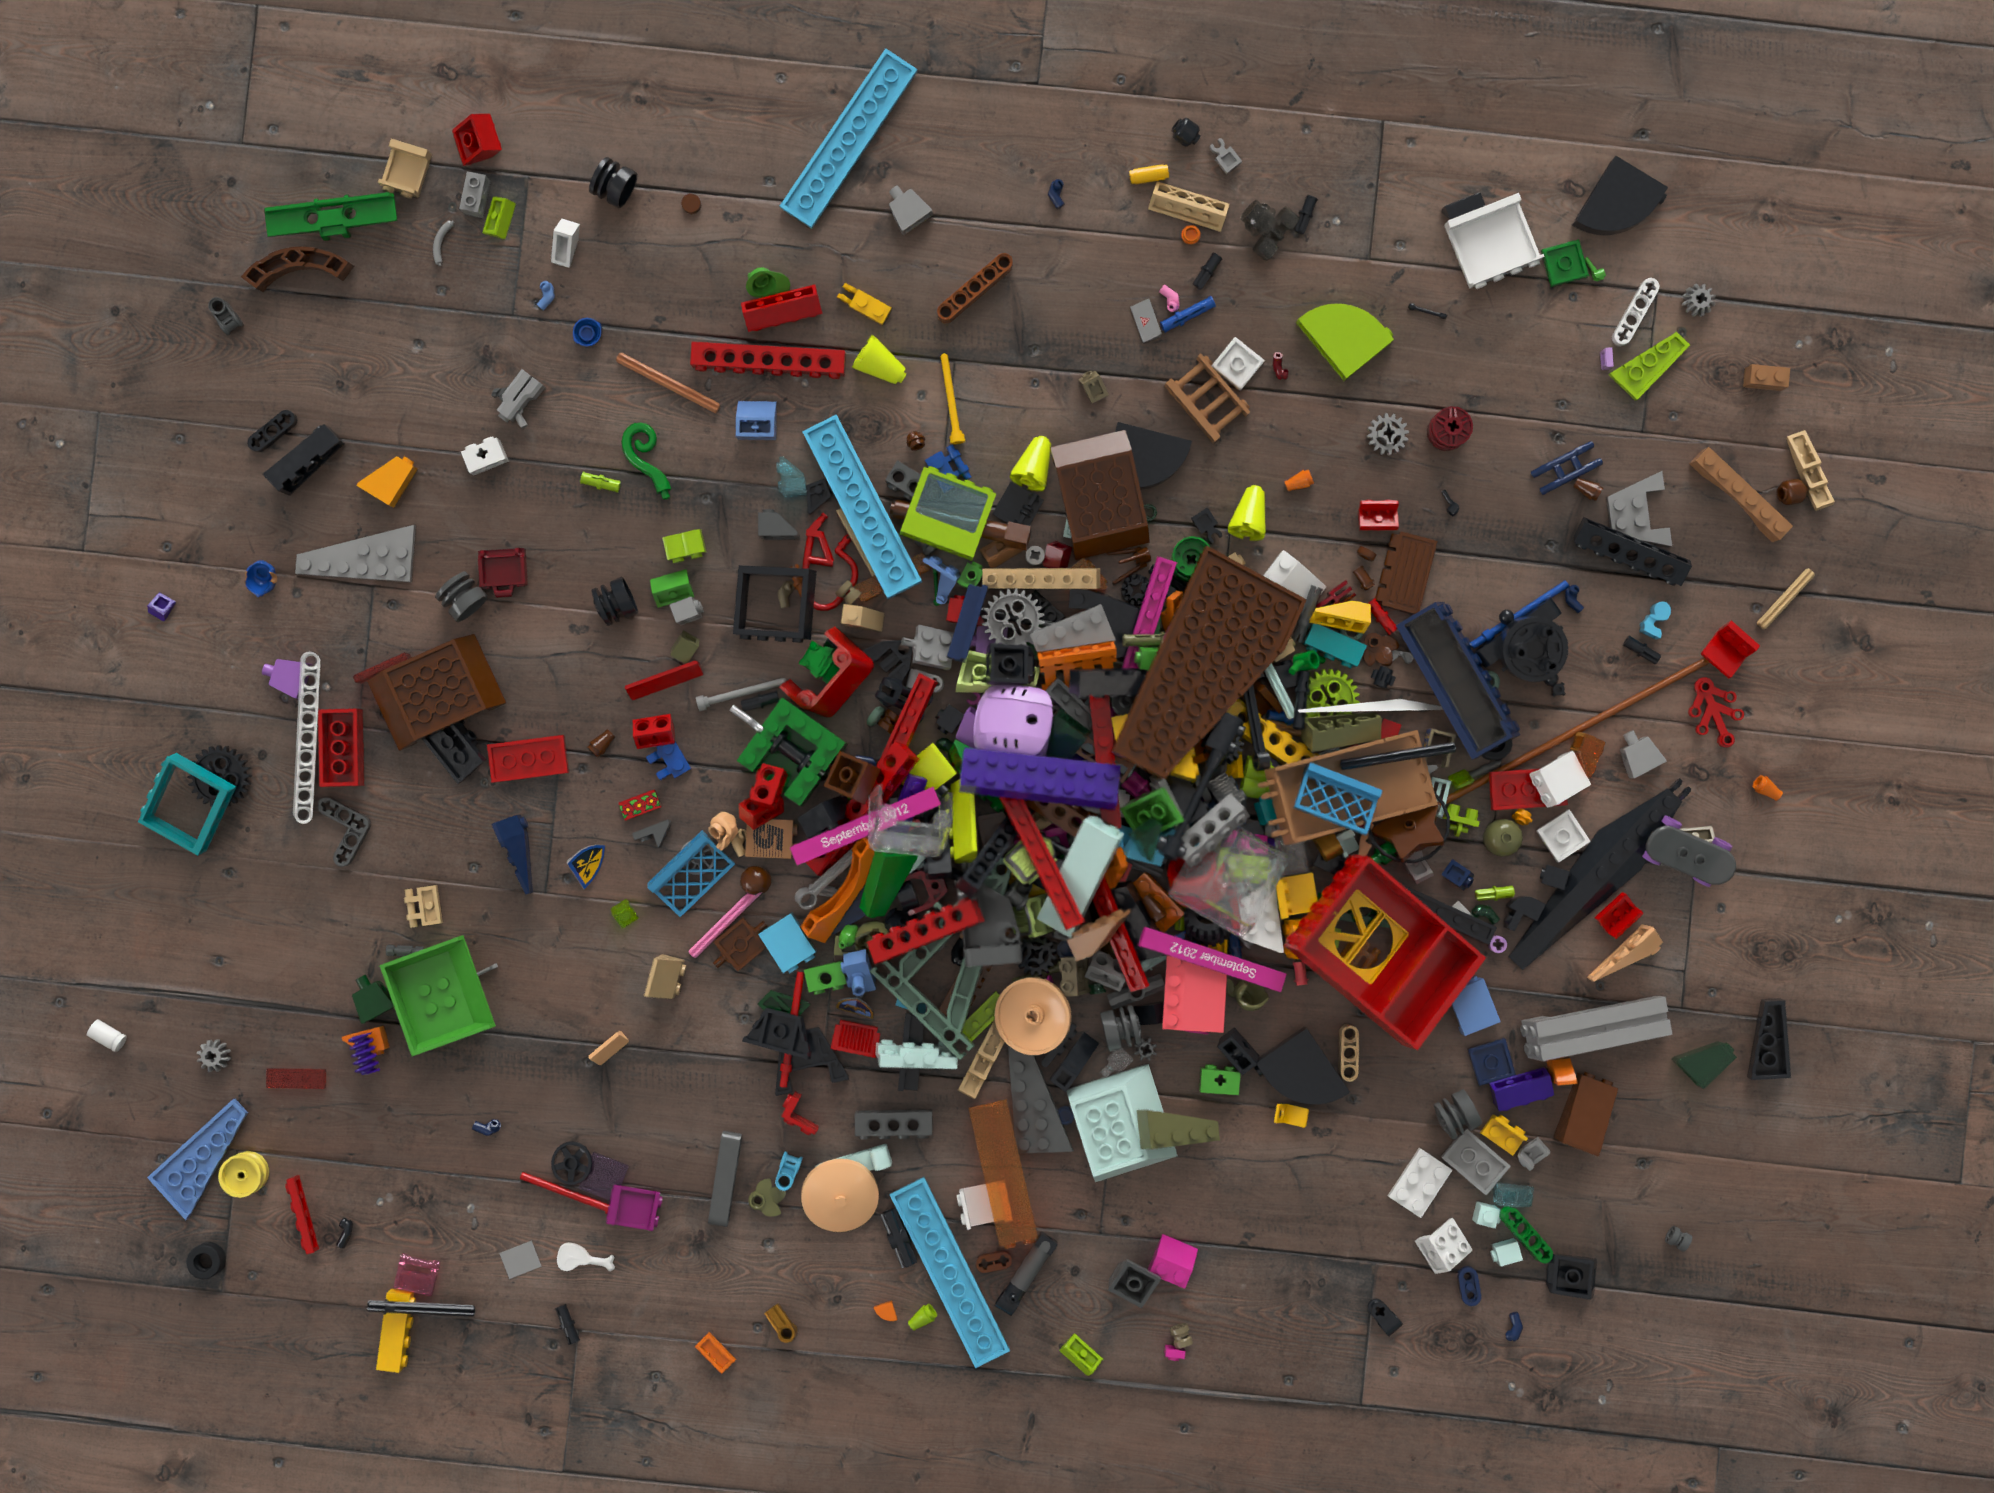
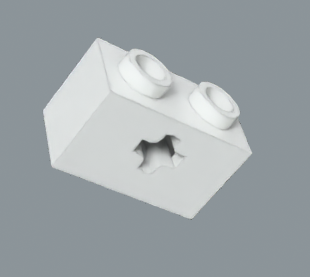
[461,437,509,476]

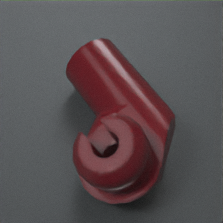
[1272,352,1288,380]

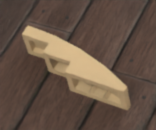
[1786,430,1835,511]
[957,1020,1004,1099]

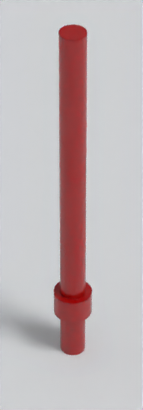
[779,971,805,1088]
[520,1172,609,1214]

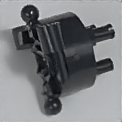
[1474,597,1568,686]

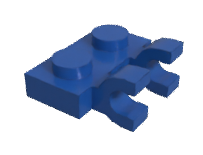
[646,742,692,780]

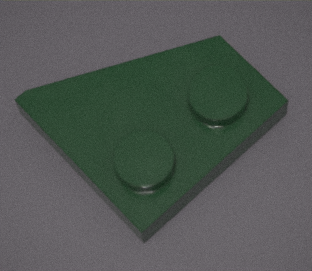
[758,990,811,1016]

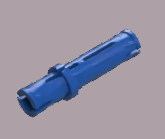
[1160,296,1216,333]

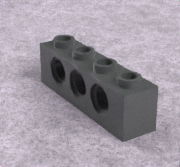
[855,1109,933,1140]

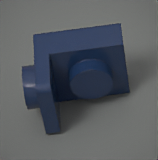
[1441,859,1474,891]

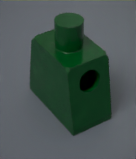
[352,975,394,1024]

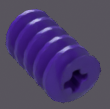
[348,1032,380,1075]

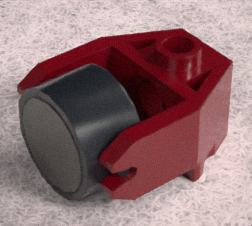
[897,870,948,916]

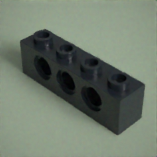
[920,799,952,880]

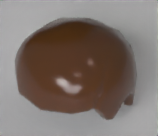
[740,866,771,895]

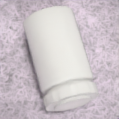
[87,1019,127,1052]

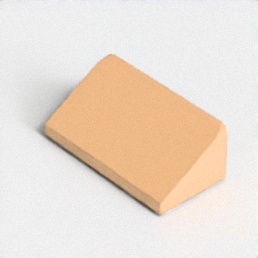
[588,1031,629,1065]

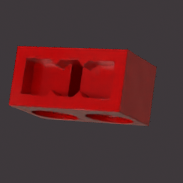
[633,714,675,749]
[749,763,788,810]
[738,792,784,830]

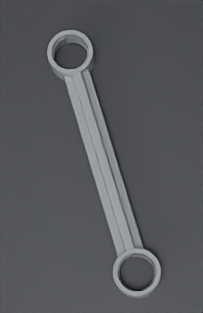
[795,828,887,910]

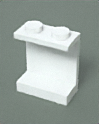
[957,1180,1013,1230]

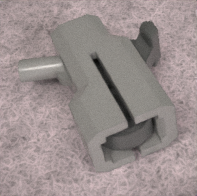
[491,369,545,429]

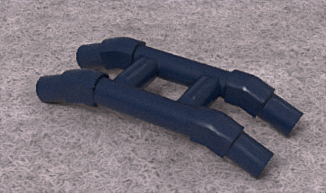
[1531,441,1603,495]

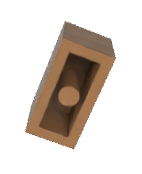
[1743,364,1790,391]

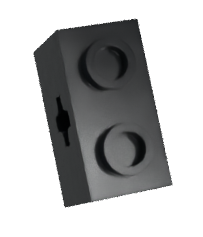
[1217,1027,1260,1075]

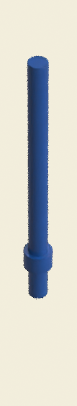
[1471,581,1569,649]

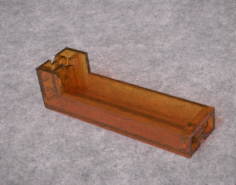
[969,1099,1038,1249]

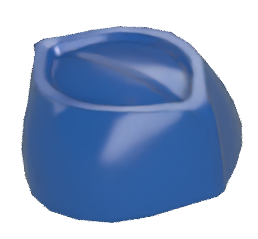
[573,318,602,346]

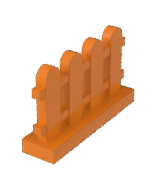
[1037,641,1117,690]

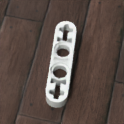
[1612,278,1659,346]

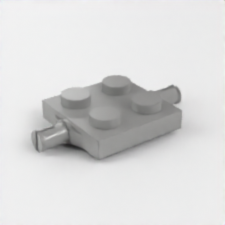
[901,625,954,670]

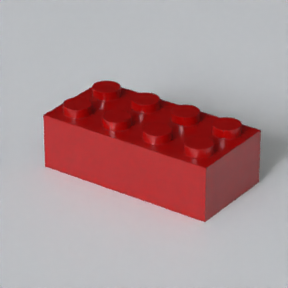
[318,709,364,787]

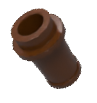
[1353,566,1375,591]

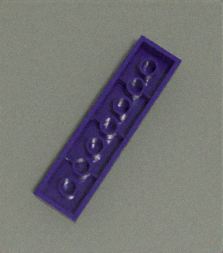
[959,748,1121,810]

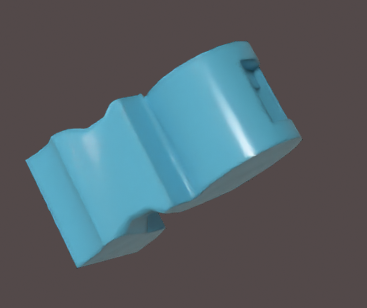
[1639,601,1671,640]

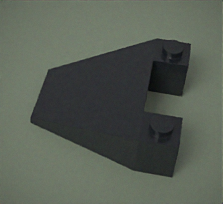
[1069,589,1140,658]

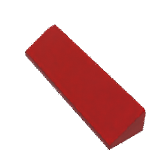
[625,660,703,700]

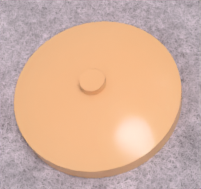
[995,977,1071,1055]
[801,1159,879,1232]

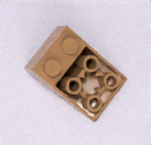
[1067,909,1131,961]

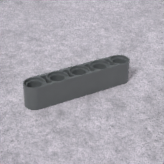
[708,1131,742,1227]

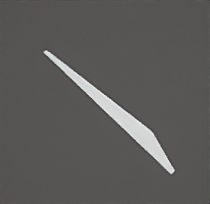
[1298,699,1443,712]

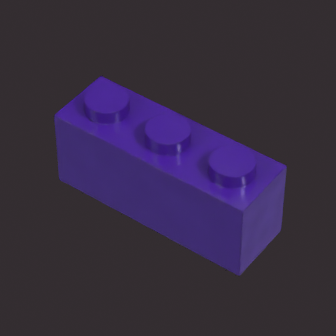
[1489,1067,1554,1111]

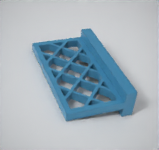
[1293,762,1382,835]
[647,830,735,917]

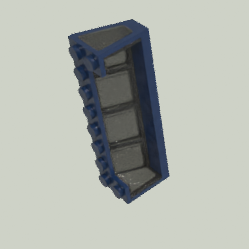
[1396,602,1520,760]

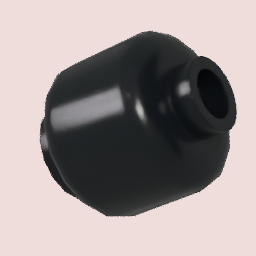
[1171,118,1201,147]

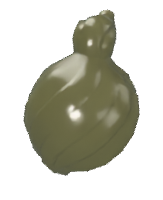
[1226,978,1269,1011]

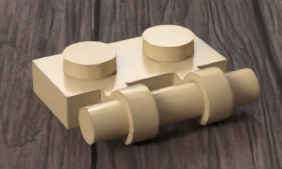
[404,885,443,928]

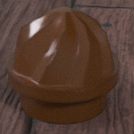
[907,431,925,451]

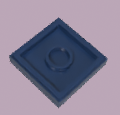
[1467,1038,1516,1086]

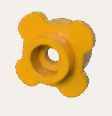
[1511,809,1533,826]

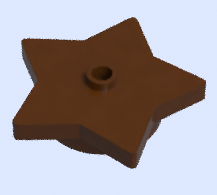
[1372,801,1445,862]

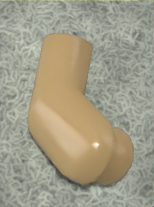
[731,829,746,858]

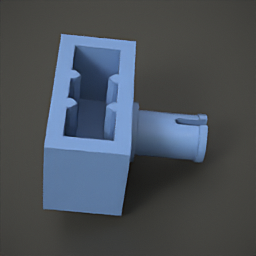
[841,949,876,996]

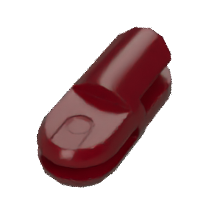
[1316,580,1357,608]

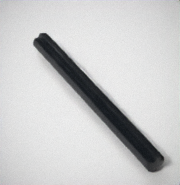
[1340,742,1456,770]

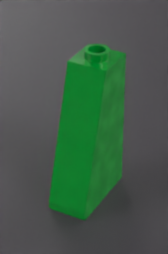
[859,846,918,918]

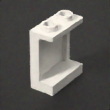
[1529,751,1591,808]

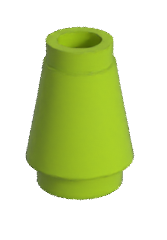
[908,1304,937,1331]

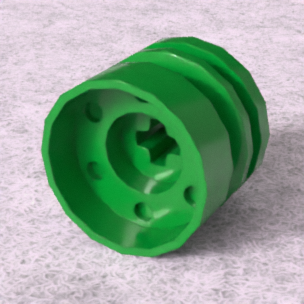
[1171,536,1210,582]

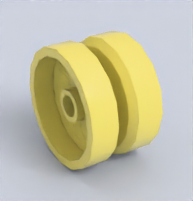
[218,1151,269,1198]

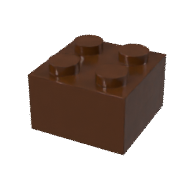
[824,751,881,805]

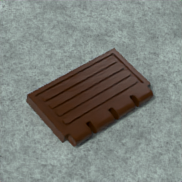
[1375,531,1438,614]

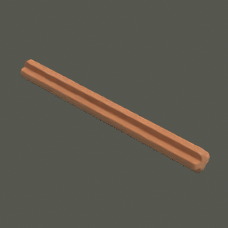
[616,353,720,413]

